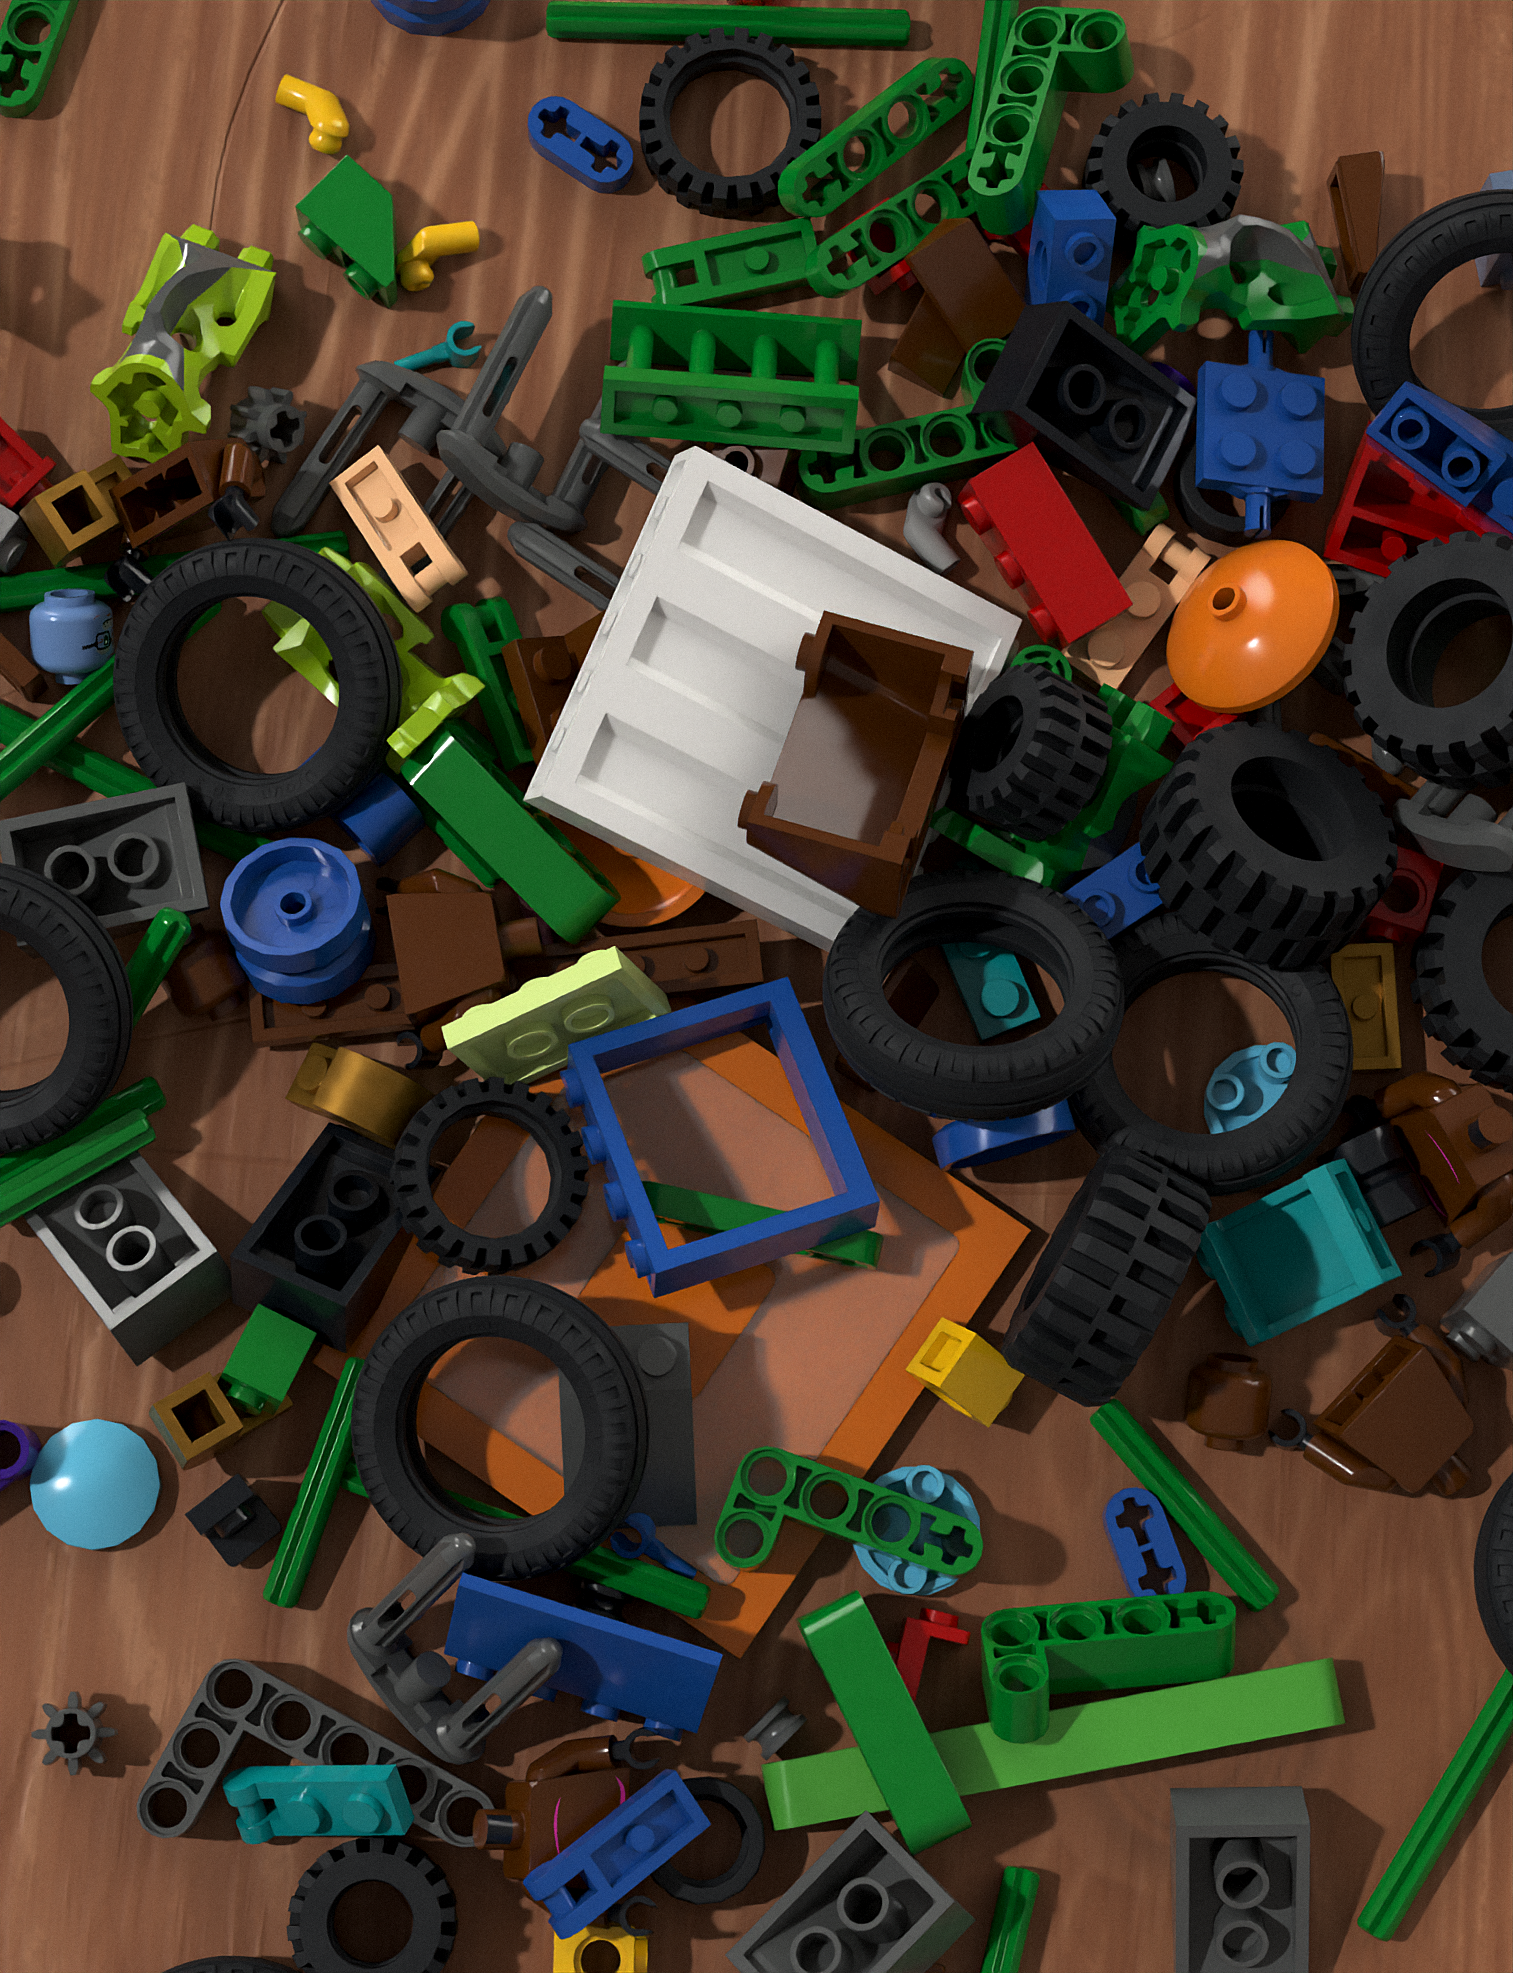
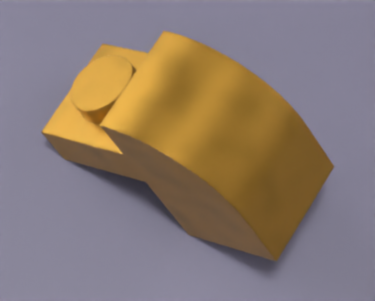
[19,455,132,568]
[285,1041,436,1150]
[148,1371,293,1471]

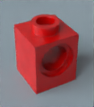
[1360,846,1444,947]

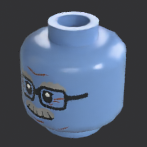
[29,588,115,685]

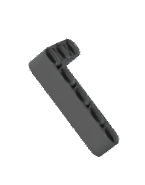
[136,1659,497,1847]

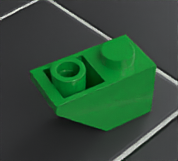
[295,155,398,309]

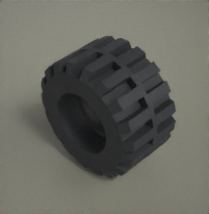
[1081,92,1244,261]
[949,663,1113,841]
[286,1836,459,1973]

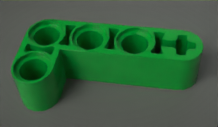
[968,6,1134,235]
[796,338,1020,511]
[400,717,621,945]
[714,1446,983,1579]
[795,1590,972,1857]
[981,1591,1236,1744]

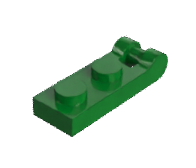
[641,217,817,307]
[440,596,535,772]

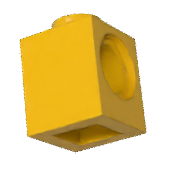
[905,1317,1025,1428]
[553,1924,648,1973]

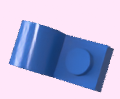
[297,745,426,869]

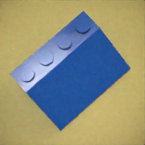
[444,1572,723,1742]

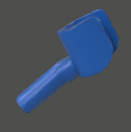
[610,1513,697,1579]

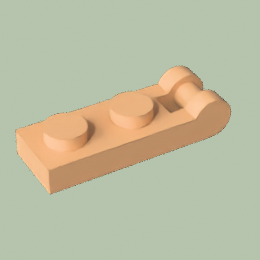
[329,445,468,613]
[1064,523,1212,692]

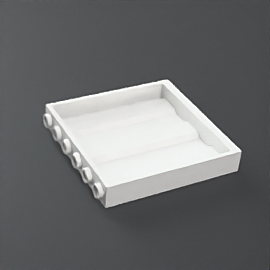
[523,446,1022,952]

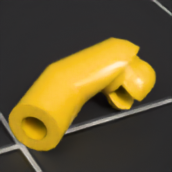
[275,74,350,155]
[396,221,480,291]

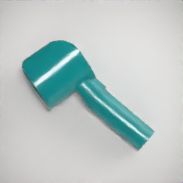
[394,321,482,371]

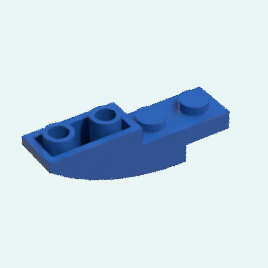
[1366,381,1513,534]

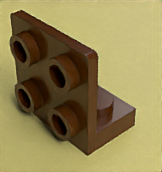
[501,609,607,767]

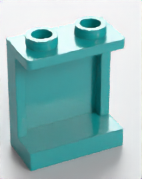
[1196,1158,1402,1347]

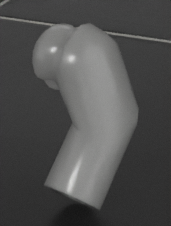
[903,481,961,577]

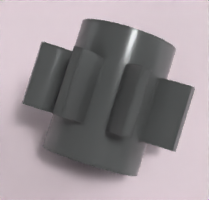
[227,386,307,464]
[31,1692,118,1775]

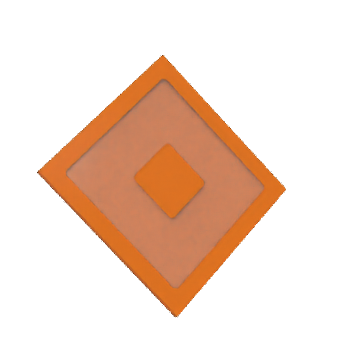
[312,996,1031,1660]

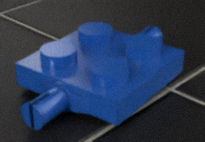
[1195,330,1325,538]

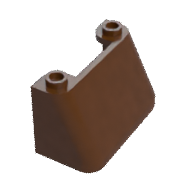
[737,610,974,920]

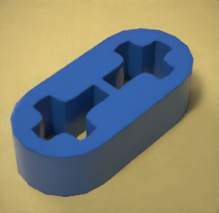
[528,96,633,193]
[1102,1487,1187,1597]

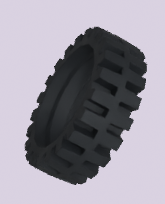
[639,27,821,219]
[390,1077,589,1276]

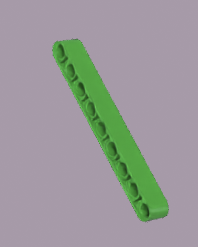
[761,1657,1346,1831]

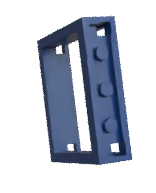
[560,977,880,1298]

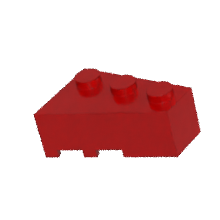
[1323,420,1513,617]
[955,442,1133,652]

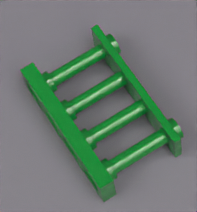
[600,300,862,454]

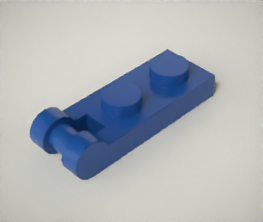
[523,1769,711,1939]

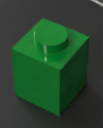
[217,1303,317,1415]

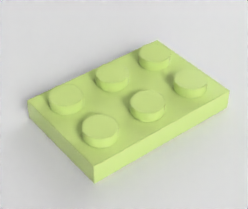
[441,946,672,1085]

